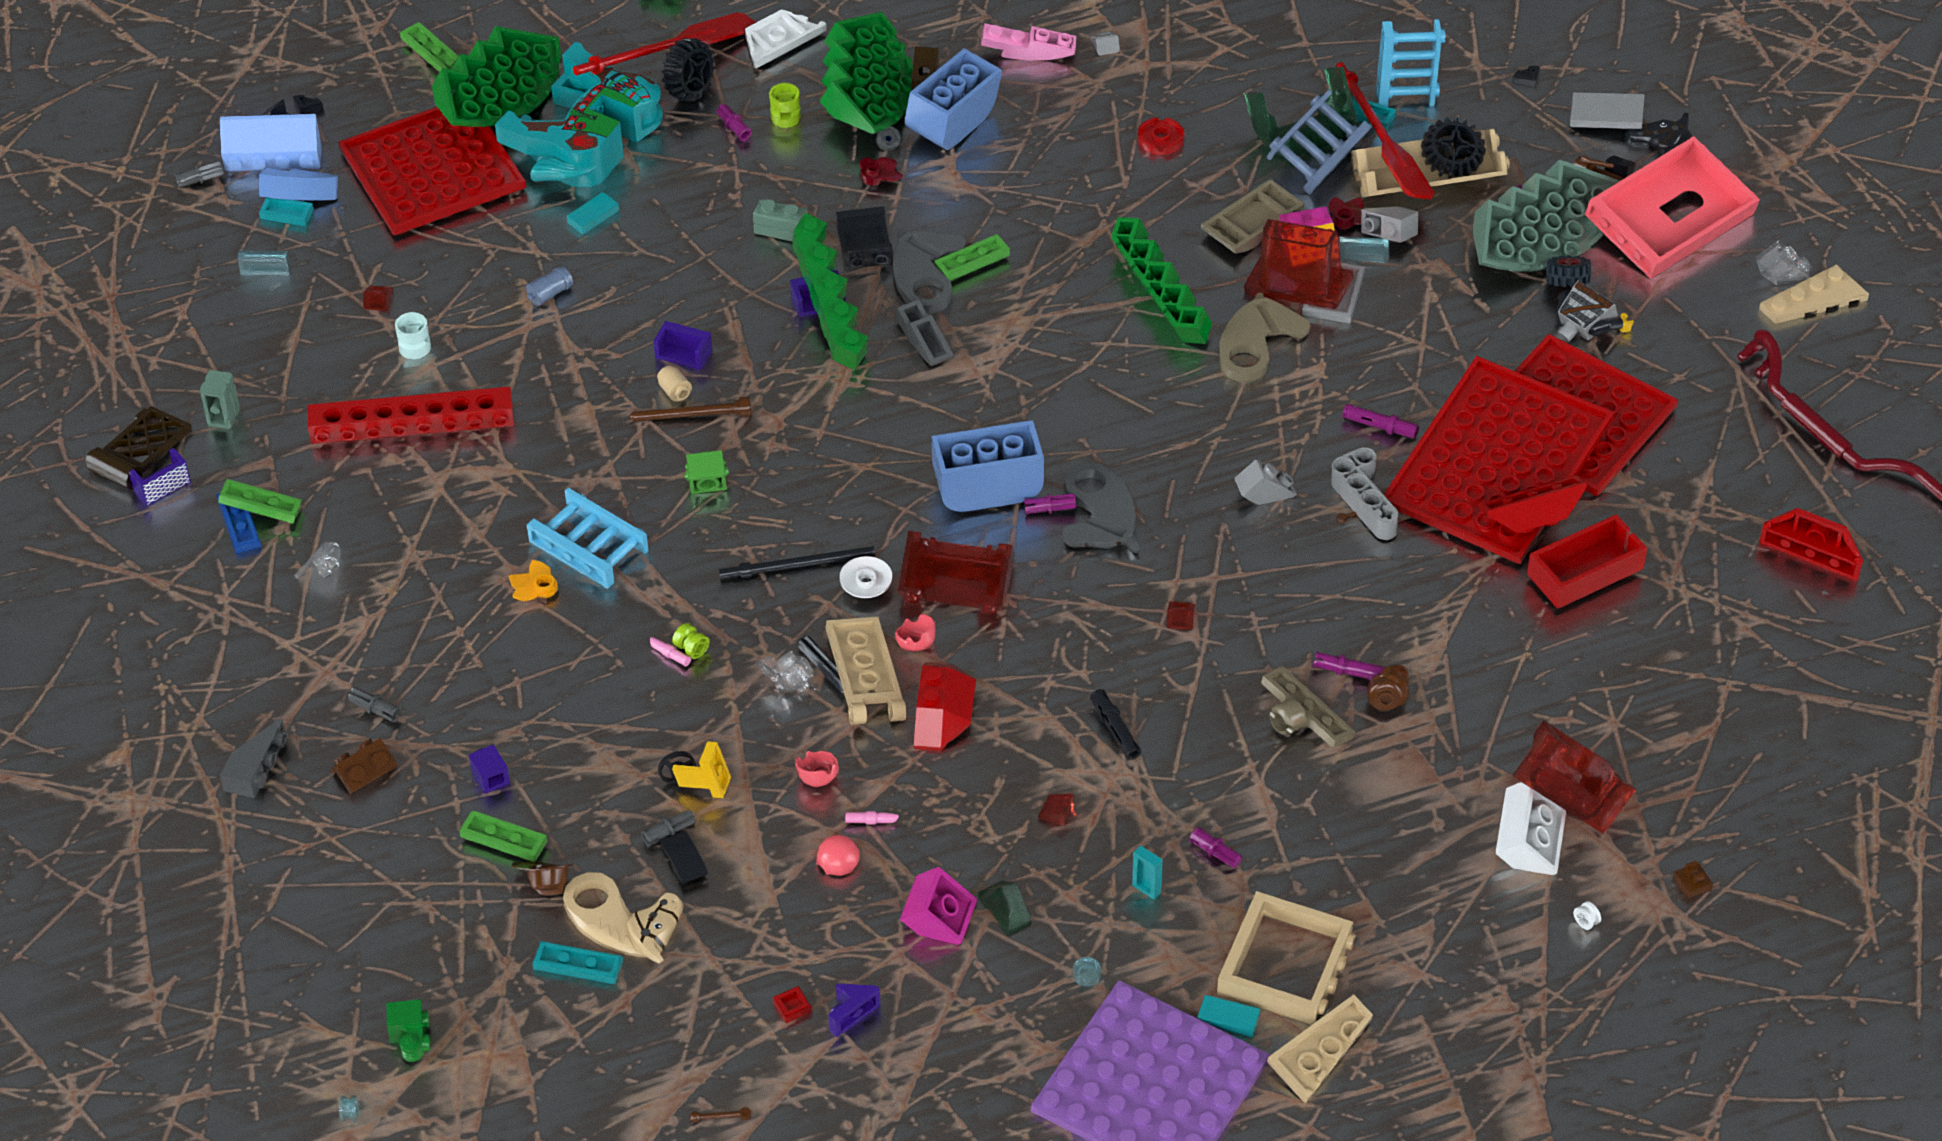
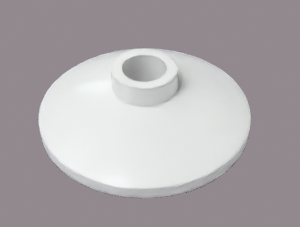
[840,556,892,598]

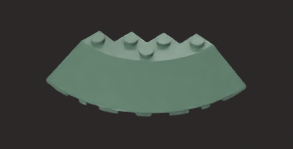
[1473,160,1620,272]

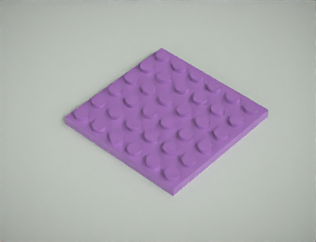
[1031,980,1270,1141]

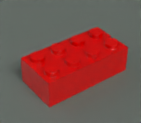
[1527,514,1648,609]

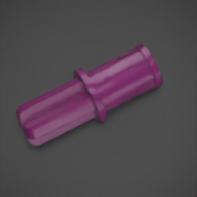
[716,104,752,141]
[1024,494,1076,515]
[1189,827,1242,868]

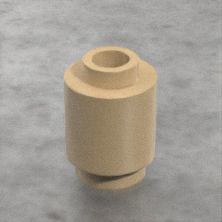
[657,366,692,402]

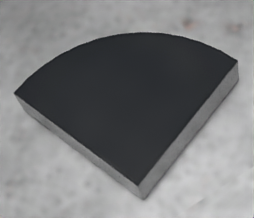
[1512,66,1540,87]
[293,95,324,114]

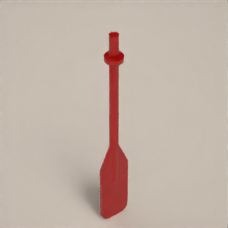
[573,12,757,75]
[1336,62,1435,199]

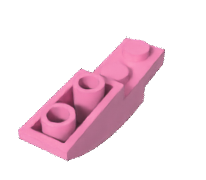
[981,23,1076,60]

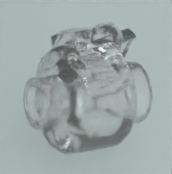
[757,651,814,693]

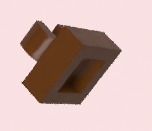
[1673,861,1713,899]

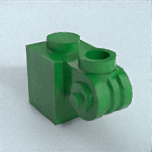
[386,999,431,1062]

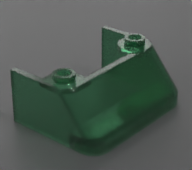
[1244,67,1359,160]

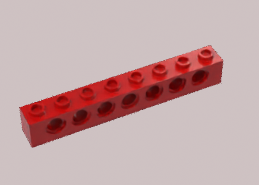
[308,386,514,444]

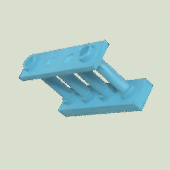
[1376,19,1445,107]
[527,488,649,589]

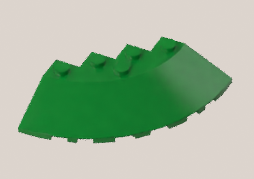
[819,11,913,134]
[432,26,561,127]

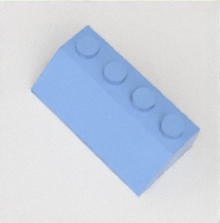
[220,114,322,171]

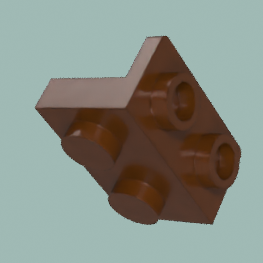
[331,738,398,795]

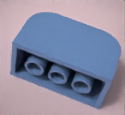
[905,48,1002,150]
[931,420,1044,512]

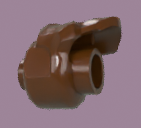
[1367,665,1409,711]

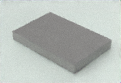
[1570,92,1645,129]
[1302,259,1365,324]

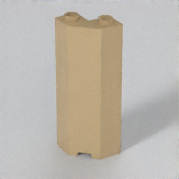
[1350,128,1510,197]

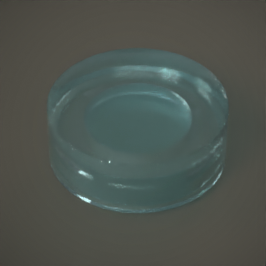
[1073,957,1101,986]

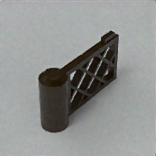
[85,406,192,490]

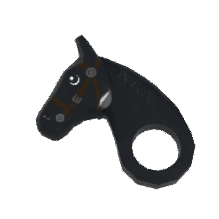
[1625,113,1693,197]

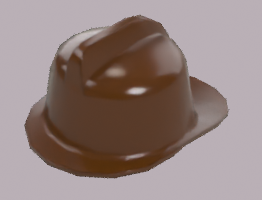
[511,862,573,896]

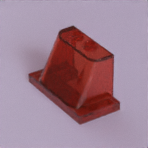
[1244,219,1354,310]
[1513,720,1636,834]

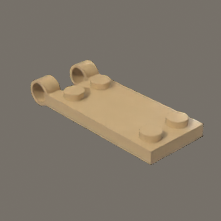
[825,617,906,725]

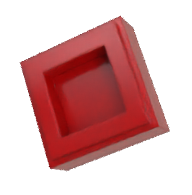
[773,986,812,1023]

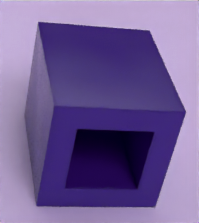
[469,744,510,794]

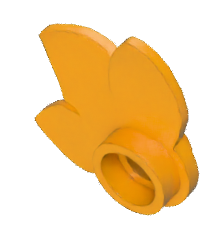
[509,560,558,601]

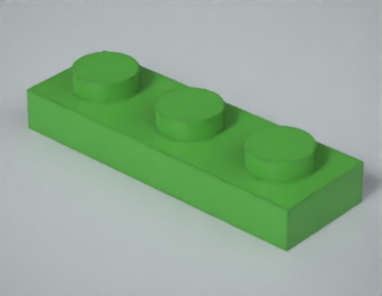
[934,234,1010,281]
[218,479,302,524]
[459,810,547,862]

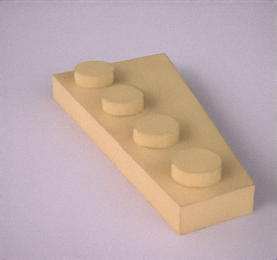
[1759,264,1869,324]
[1267,994,1373,1104]

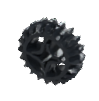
[661,38,716,102]
[1421,117,1486,179]

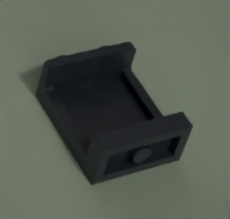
[836,206,893,270]

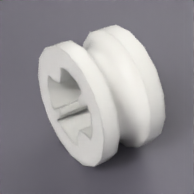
[1573,901,1601,930]

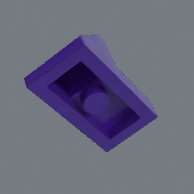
[828,984,881,1037]

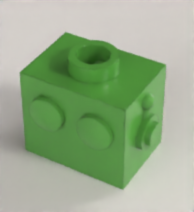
[685,450,729,494]

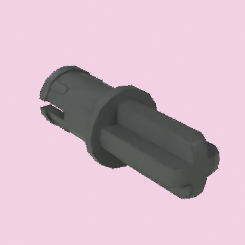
[175,161,224,188]
[348,687,401,723]
[641,810,696,847]

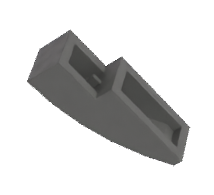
[895,299,954,366]

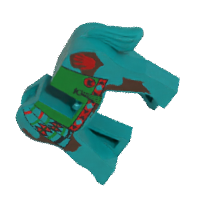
[495,41,663,188]

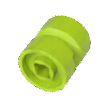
[769,83,801,128]

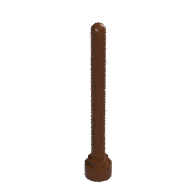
[629,397,751,422]

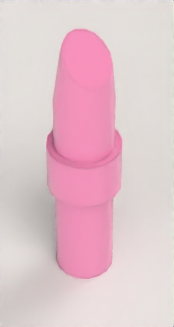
[650,637,691,667]
[845,811,899,825]

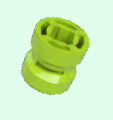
[672,623,710,659]

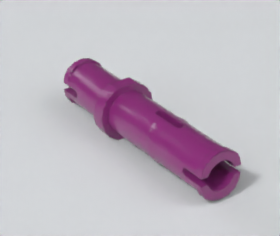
[1342,404,1420,439]
[1313,651,1385,680]

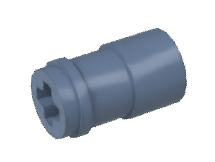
[526,266,573,306]

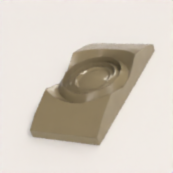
[1201,179,1304,253]

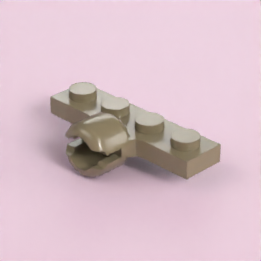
[1261,666,1355,749]

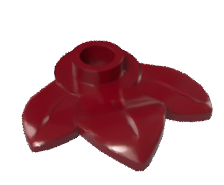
[859,157,903,186]
[1328,197,1364,229]

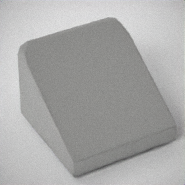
[1090,31,1120,56]

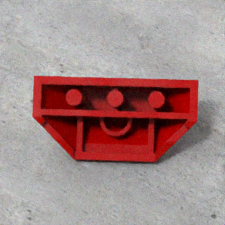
[1479,475,1587,533]
[1759,508,1863,581]
[914,662,976,751]

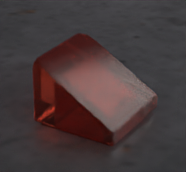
[363,285,393,311]
[1166,601,1195,630]
[1038,793,1074,826]

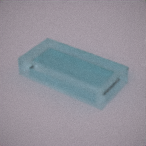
[1339,237,1389,263]
[237,250,291,275]

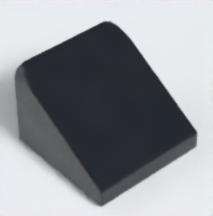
[1604,155,1636,178]

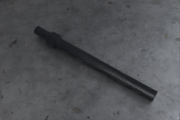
[719,546,875,579]

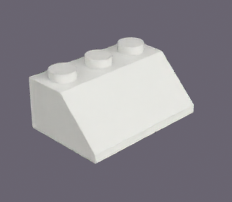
[1495,778,1567,875]

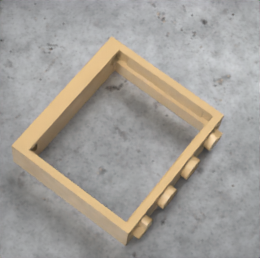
[1217,891,1356,1025]

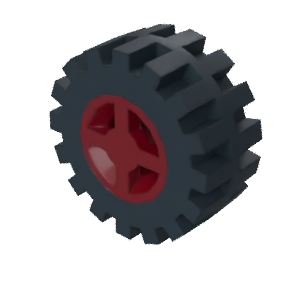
[1546,255,1591,287]

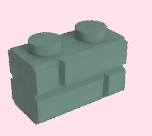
[753,199,807,242]
[200,370,240,429]

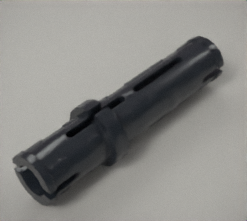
[1090,689,1142,760]

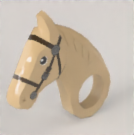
[563,872,683,964]

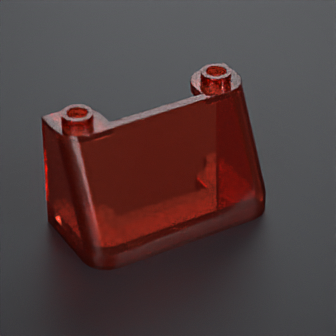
[898,531,1015,615]

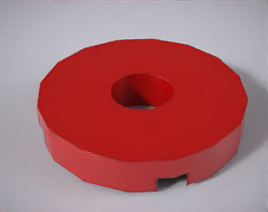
[1137,117,1185,155]

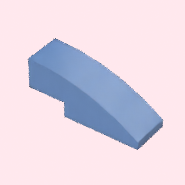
[259,168,338,200]

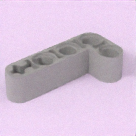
[1331,447,1398,540]

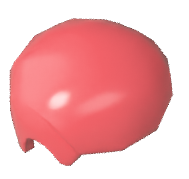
[895,614,936,652]
[795,751,839,788]
[816,835,860,876]

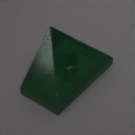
[978,880,1032,935]

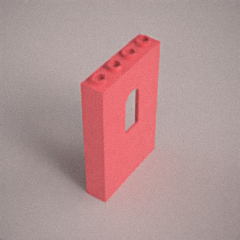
[1584,136,1760,279]

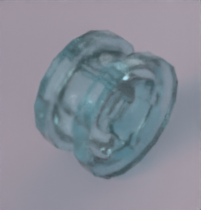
[339,1095,359,1122]

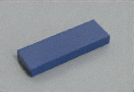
[216,493,261,554]

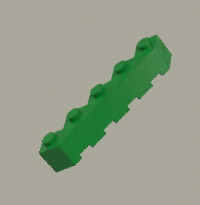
[792,213,869,371]
[1111,217,1212,344]

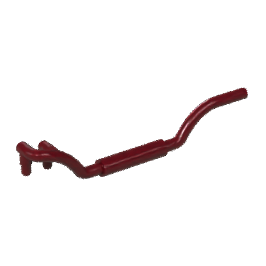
[1737,329,1942,502]

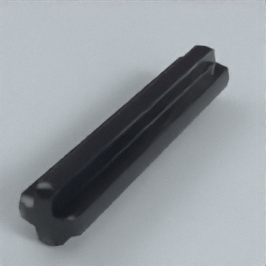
[798,635,844,694]

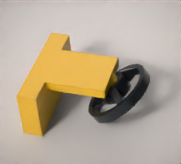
[658,741,731,798]

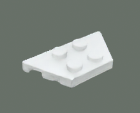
[745,9,827,68]

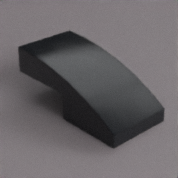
[660,831,708,884]

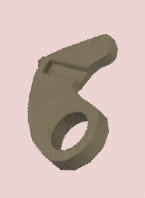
[1219,293,1310,382]

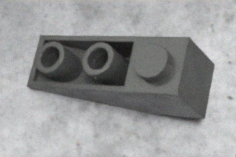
[220,719,288,798]

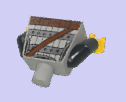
[1557,280,1634,343]

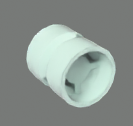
[395,312,431,360]

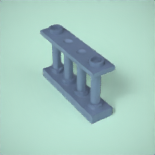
[1267,90,1371,195]

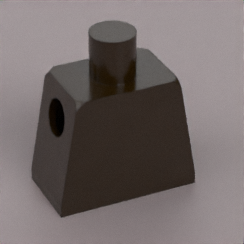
[911,46,940,90]

